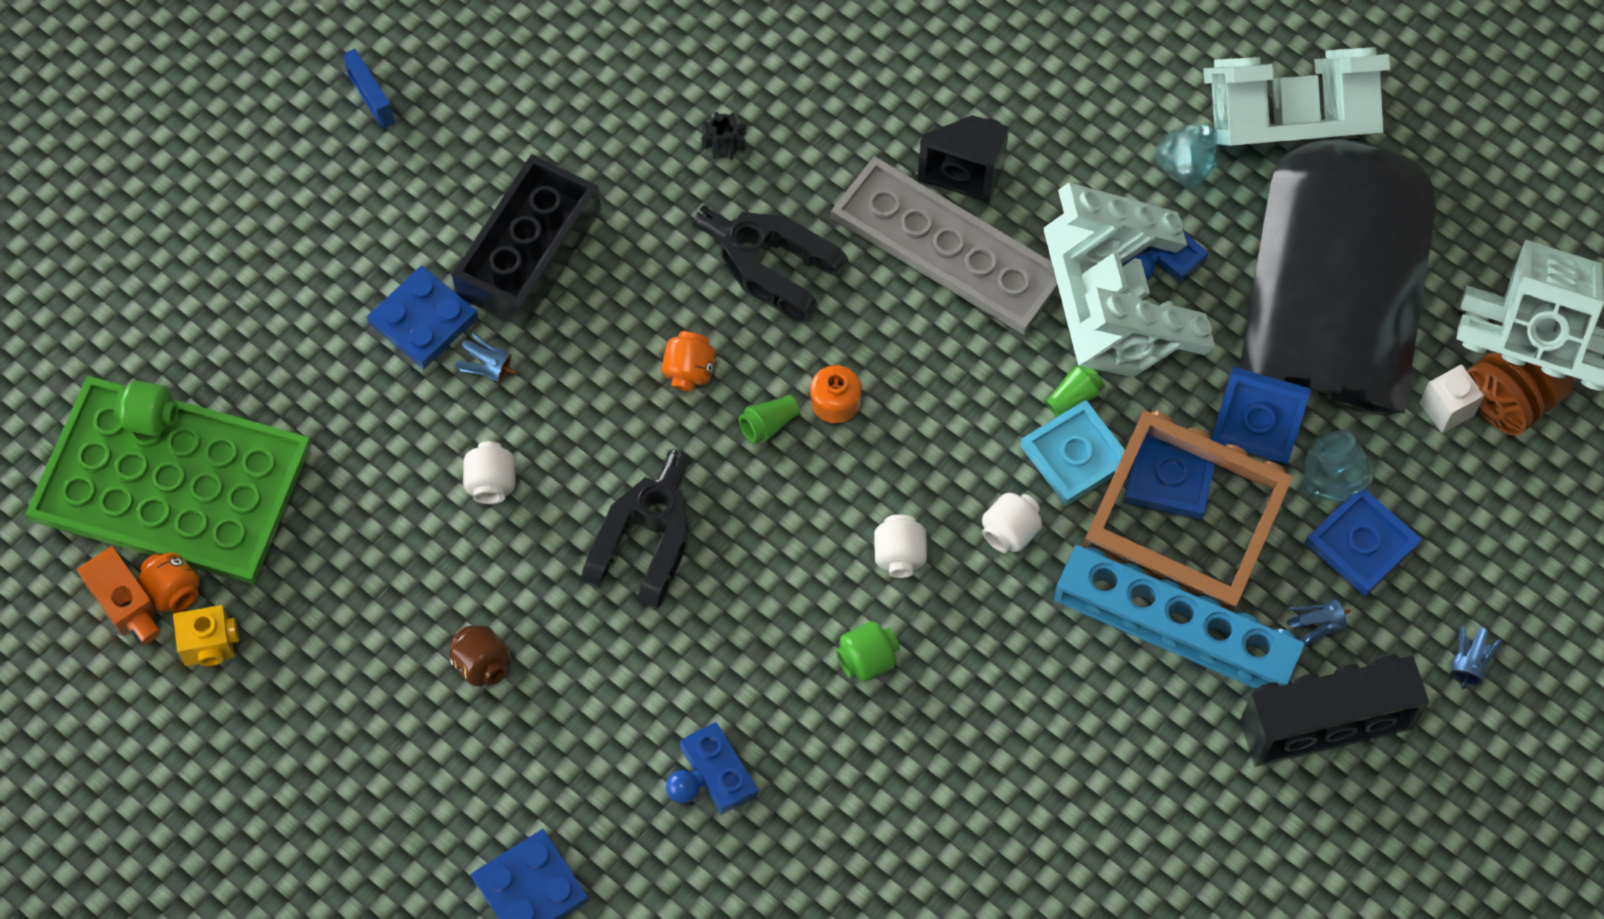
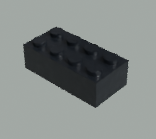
[451,154,601,329]
[1240,654,1430,767]

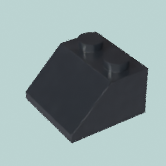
[918,115,1009,203]

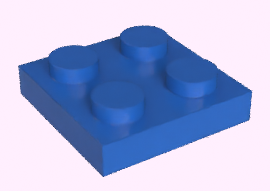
[366,265,479,370]
[1211,367,1311,464]
[1124,433,1219,520]
[1305,486,1422,597]
[471,829,589,919]

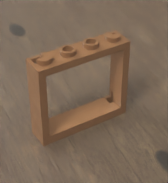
[1081,410,1293,612]

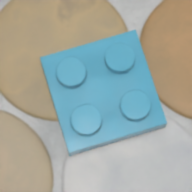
[1020,400,1125,506]

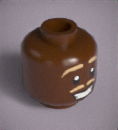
[449,625,511,687]

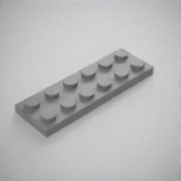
[831,156,1058,335]

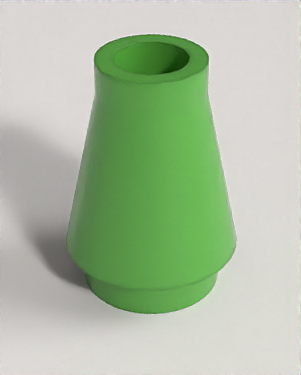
[1045,366,1105,417]
[738,395,800,443]

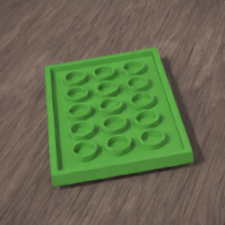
[25,375,312,585]

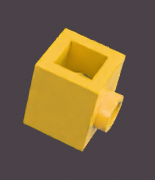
[173,605,239,666]

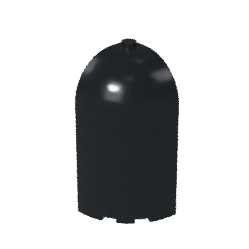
[1240,138,1436,415]

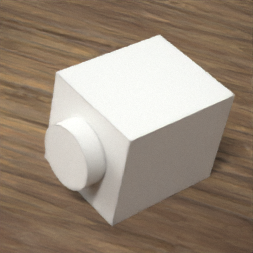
[1419,364,1484,433]

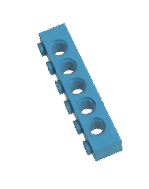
[1053,545,1305,689]

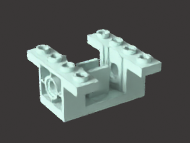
[1203,47,1390,146]
[1043,182,1216,377]
[1456,239,1604,391]

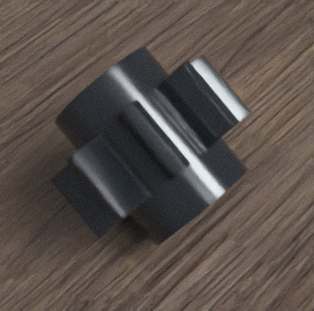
[701,112,747,160]

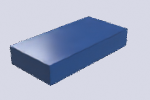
[343,48,395,129]

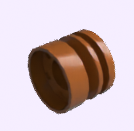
[1467,352,1574,436]

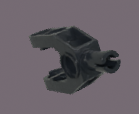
[692,205,848,322]
[581,450,692,610]

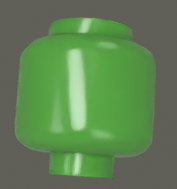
[114,380,178,436]
[836,621,900,682]

